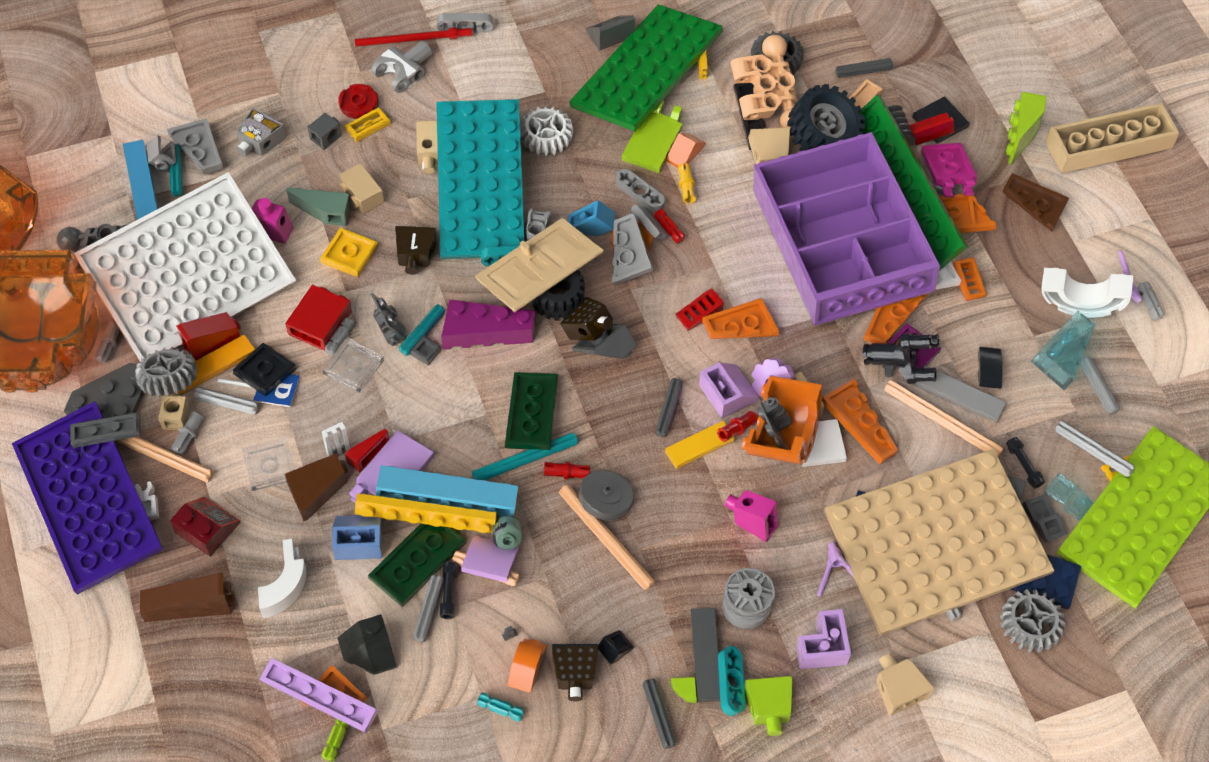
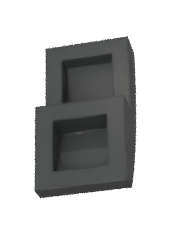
[1022,494,1068,542]

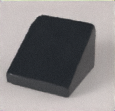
[598,630,634,664]

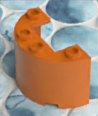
[742,376,822,465]

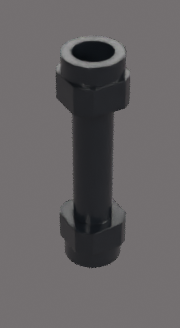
[1006,437,1045,489]
[440,561,458,619]

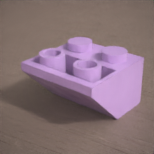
[699,362,760,418]

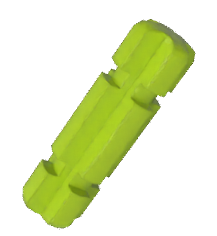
[322,719,349,762]

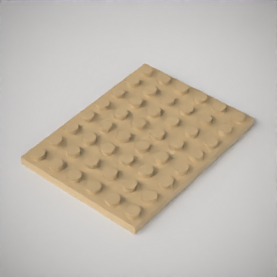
[824,449,1054,636]

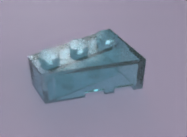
[1031,310,1095,390]

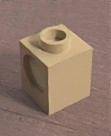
[158,394,190,431]

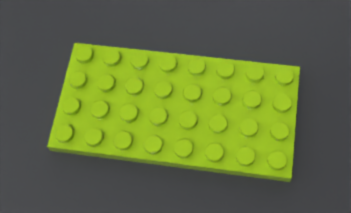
[1056,426,1209,609]

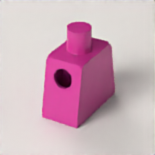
[252,198,294,244]
[725,490,779,542]

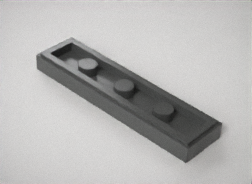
[691,608,720,702]

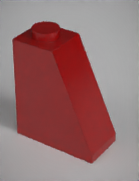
[176,312,241,361]

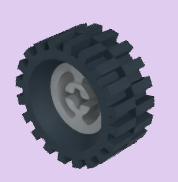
[787,84,865,151]

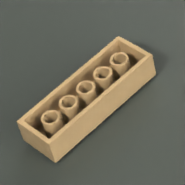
[1045,103,1179,173]

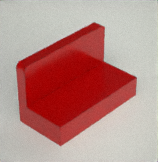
[910,112,954,146]

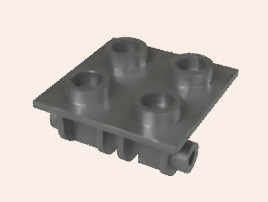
[370,293,407,346]

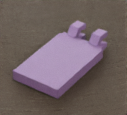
[350,430,434,503]

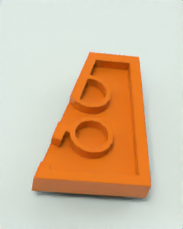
[702,298,780,339]

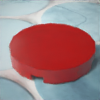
[338,84,379,119]

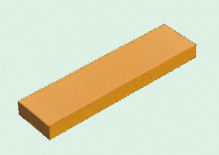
[177,335,255,395]

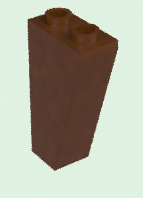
[140,572,235,622]

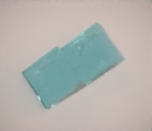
[1045,473,1094,521]

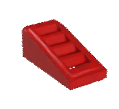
[676,288,724,331]
[345,428,389,473]

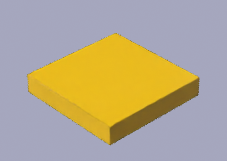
[320,227,378,277]

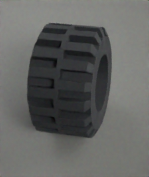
[531,270,585,321]

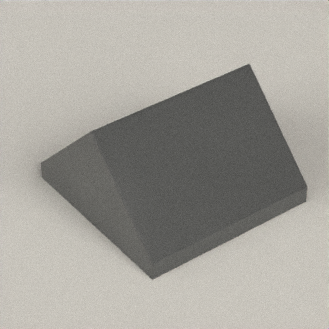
[586,15,635,51]

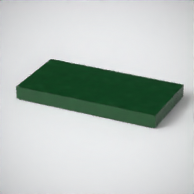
[505,372,558,450]
[368,523,467,607]

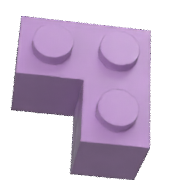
[796,609,851,669]

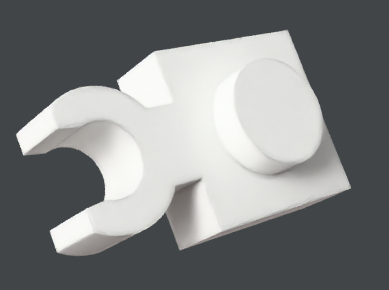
[135,481,159,521]

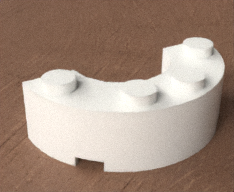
[1041,268,1133,318]

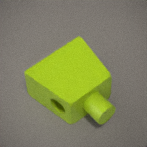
[744,676,792,736]

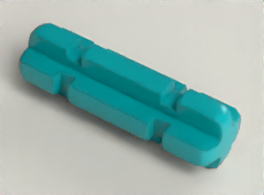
[477,692,524,722]

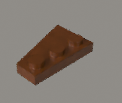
[1003,173,1069,232]

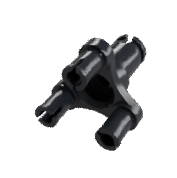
[863,333,940,384]

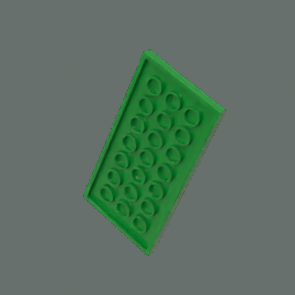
[569,4,723,132]

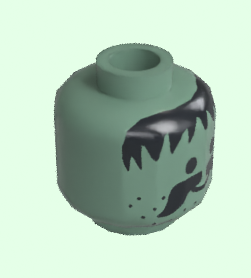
[492,515,523,550]

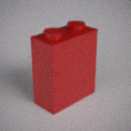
[285,284,352,351]

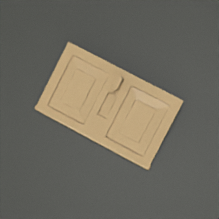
[475,218,604,312]

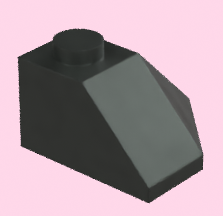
[337,614,397,675]

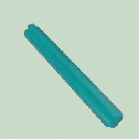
[472,432,578,480]

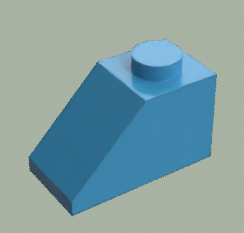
[568,200,616,236]

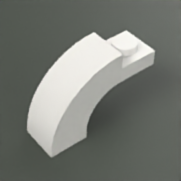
[258,539,307,618]

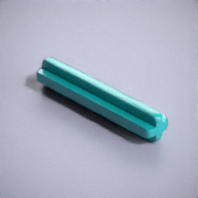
[169,144,183,197]
[399,304,445,356]

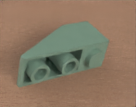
[286,188,351,226]

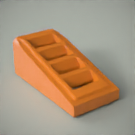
[952,257,987,301]

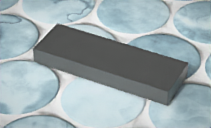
[70,412,141,448]

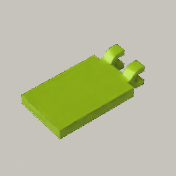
[622,101,682,173]

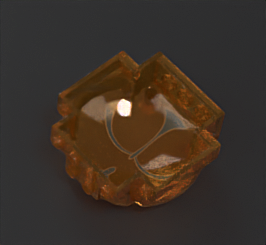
[0,250,99,393]

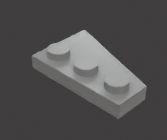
[167,118,223,174]

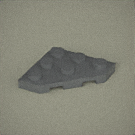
[64,363,144,418]

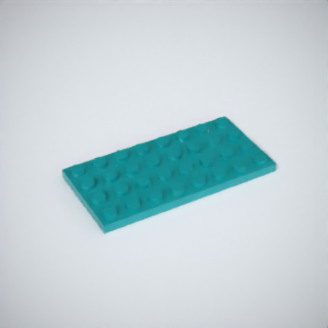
[436,99,524,259]

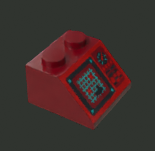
[170,497,241,557]

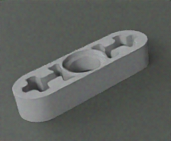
[437,13,493,33]
[615,169,665,213]

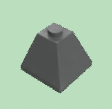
[572,323,637,359]

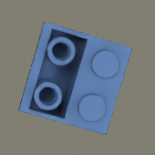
[332,515,383,560]

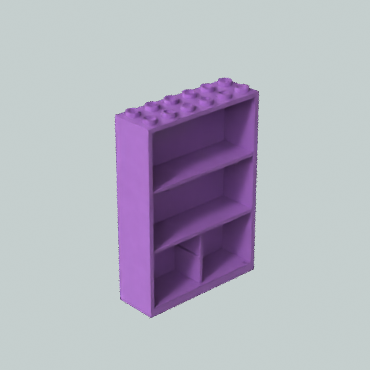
[753,132,940,326]

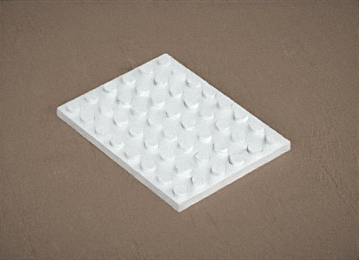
[74,172,296,362]

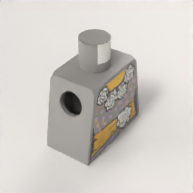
[237,107,286,156]

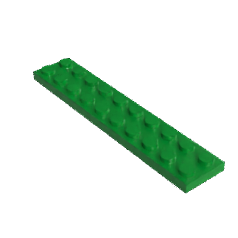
[859,95,968,271]

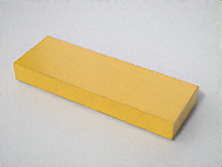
[665,421,735,469]

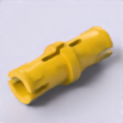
[678,163,696,204]

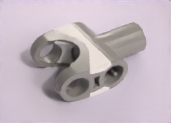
[372,41,432,93]

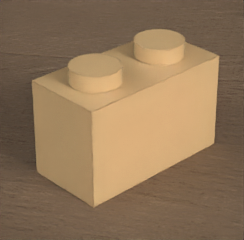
[339,163,384,214]

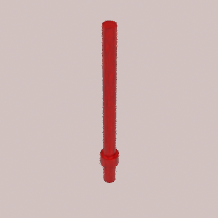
[355,27,473,47]

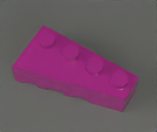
[441,299,536,350]

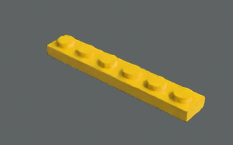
[355,493,497,533]

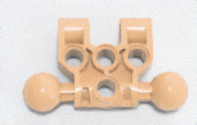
[730,35,798,129]

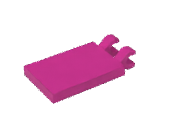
[921,143,977,197]

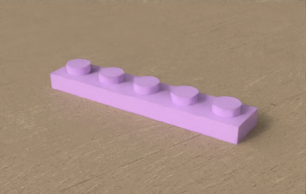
[259,658,378,733]

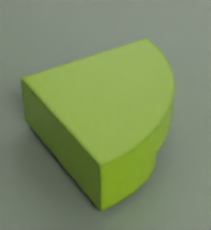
[670,677,697,703]

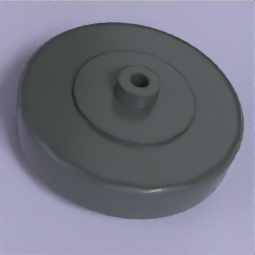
[578,470,634,520]

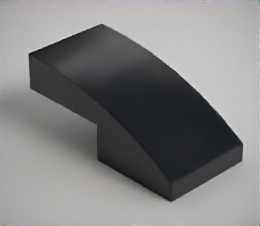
[978,347,1002,389]

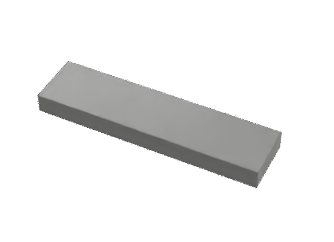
[915,365,1006,422]

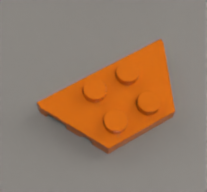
[939,194,996,233]

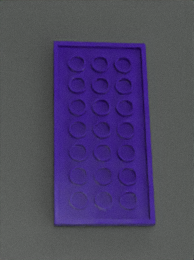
[12,401,164,595]

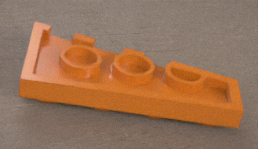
[863,293,929,343]
[822,378,898,464]

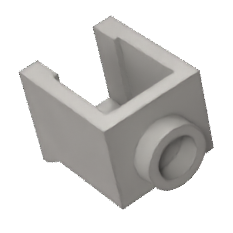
[145,135,176,171]

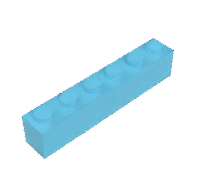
[376,465,518,519]

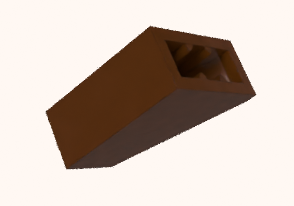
[285,453,348,522]

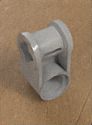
[526,208,551,241]

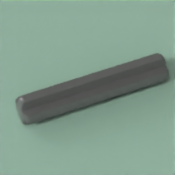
[835,58,893,78]
[655,378,682,438]
[643,678,676,749]

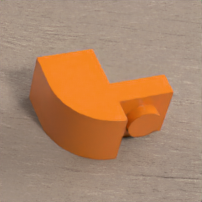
[507,638,547,692]

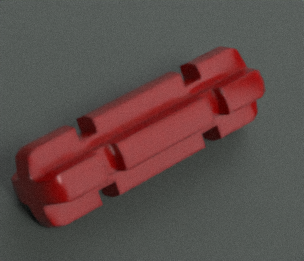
[654,209,685,244]

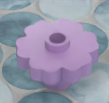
[752,358,795,397]

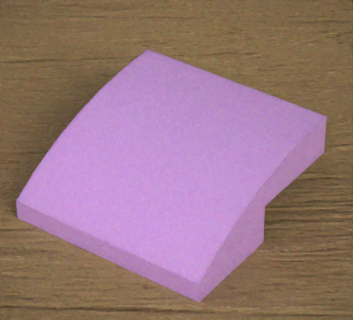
[461,535,520,583]

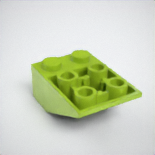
[1006,92,1046,164]

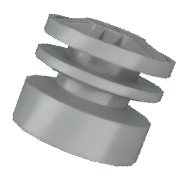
[722,568,775,630]

